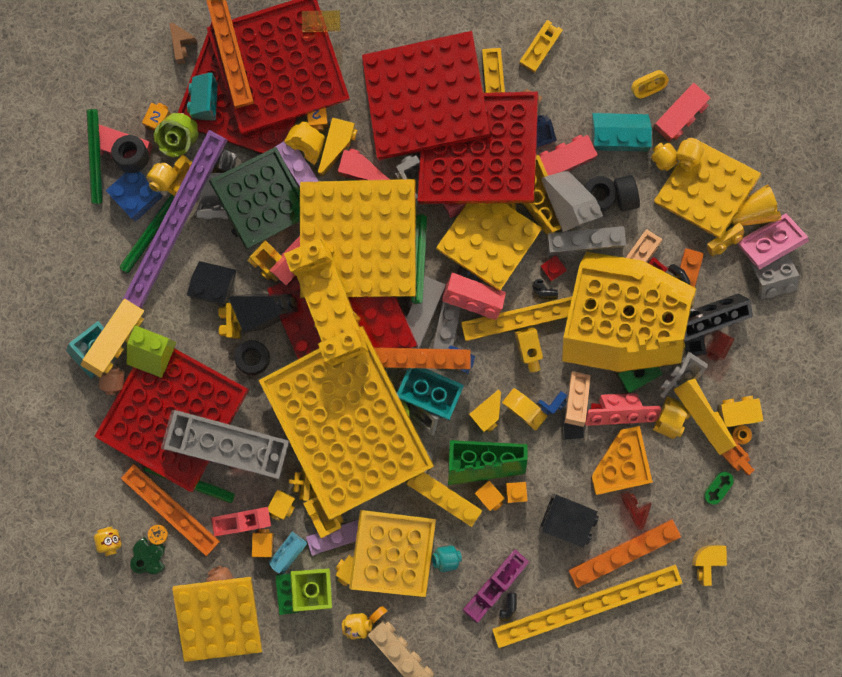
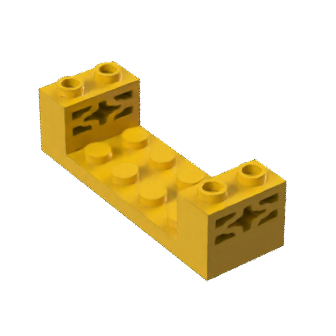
[284,238,368,366]

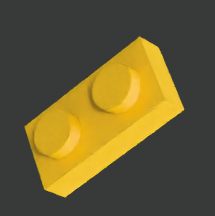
[707,223,744,257]

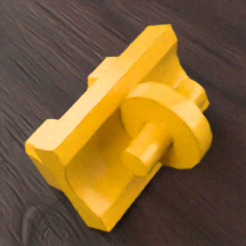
[218,303,242,339]
[289,467,317,501]

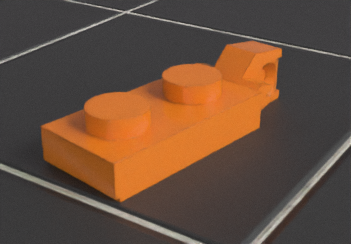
[707,439,754,475]

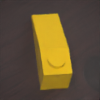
[318,118,358,177]

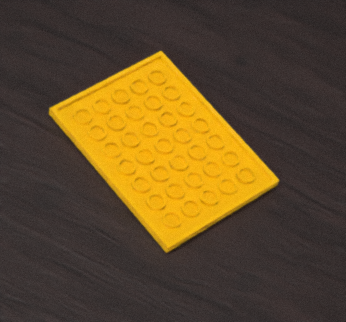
[259,326,434,520]

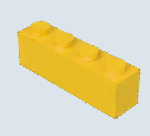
[81,298,144,378]
[405,472,482,527]

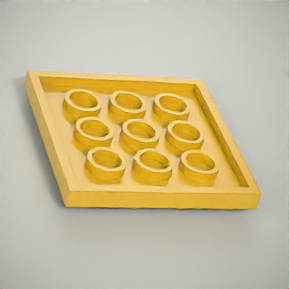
[654,141,761,239]
[436,203,542,291]
[349,510,436,597]
[172,577,262,662]

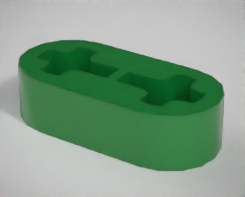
[703,472,734,505]

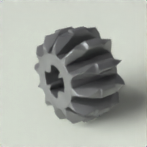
[214,149,237,171]

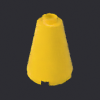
[730,184,782,226]

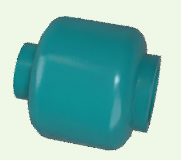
[432,545,462,572]

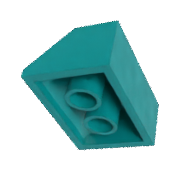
[592,113,652,152]
[397,368,464,420]

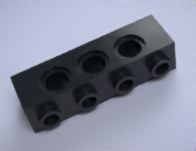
[671,293,753,342]

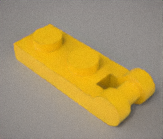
[519,20,563,73]

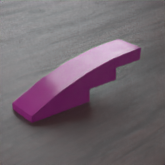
[462,549,529,623]

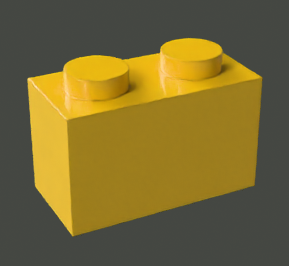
[717,395,763,427]

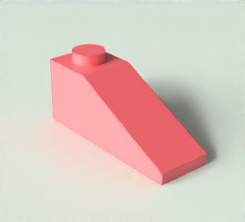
[338,149,390,181]

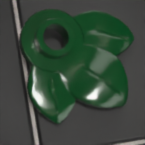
[130,537,165,574]

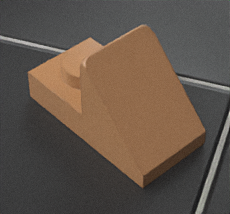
[169,23,197,65]

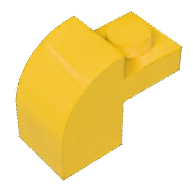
[502,388,548,431]
[692,545,727,586]

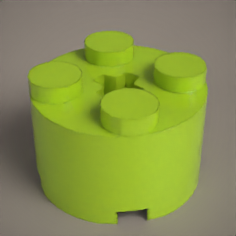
[154,113,198,157]

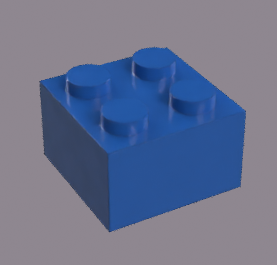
[106,171,163,222]

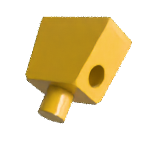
[514,327,543,373]

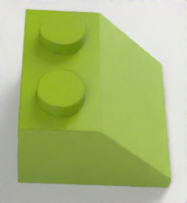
[127,325,177,378]
[290,568,332,612]

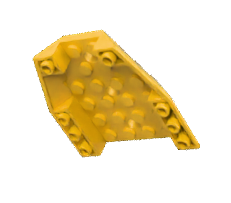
[562,252,697,372]

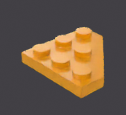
[591,426,653,495]

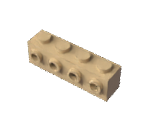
[368,620,435,677]

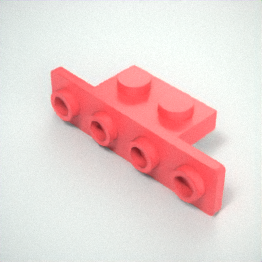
[585,393,662,426]

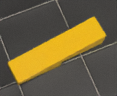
[673,379,737,455]

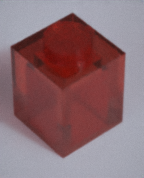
[706,330,735,362]

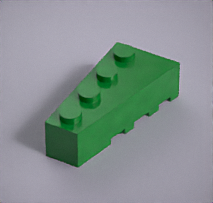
[448,440,528,485]

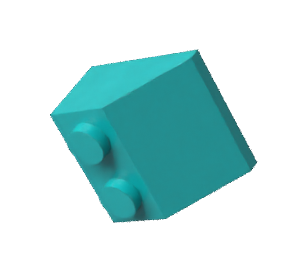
[187,73,218,121]
[66,321,116,379]

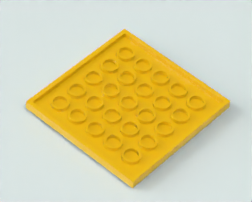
[300,179,416,298]

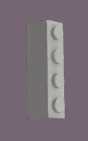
[546,226,626,256]
[404,276,446,349]

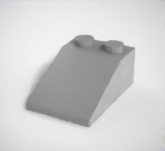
[541,170,603,232]

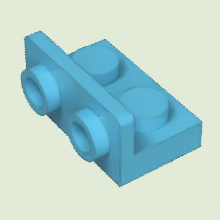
[268,531,307,573]

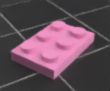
[738,213,809,270]

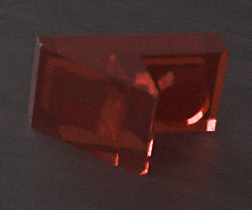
[620,491,652,530]

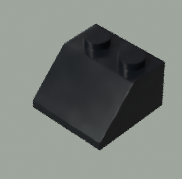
[187,261,236,306]

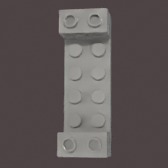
[161,410,289,479]

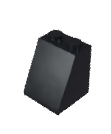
[229,294,299,333]
[539,494,599,548]

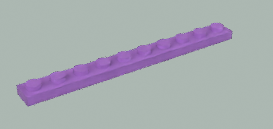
[122,130,227,308]

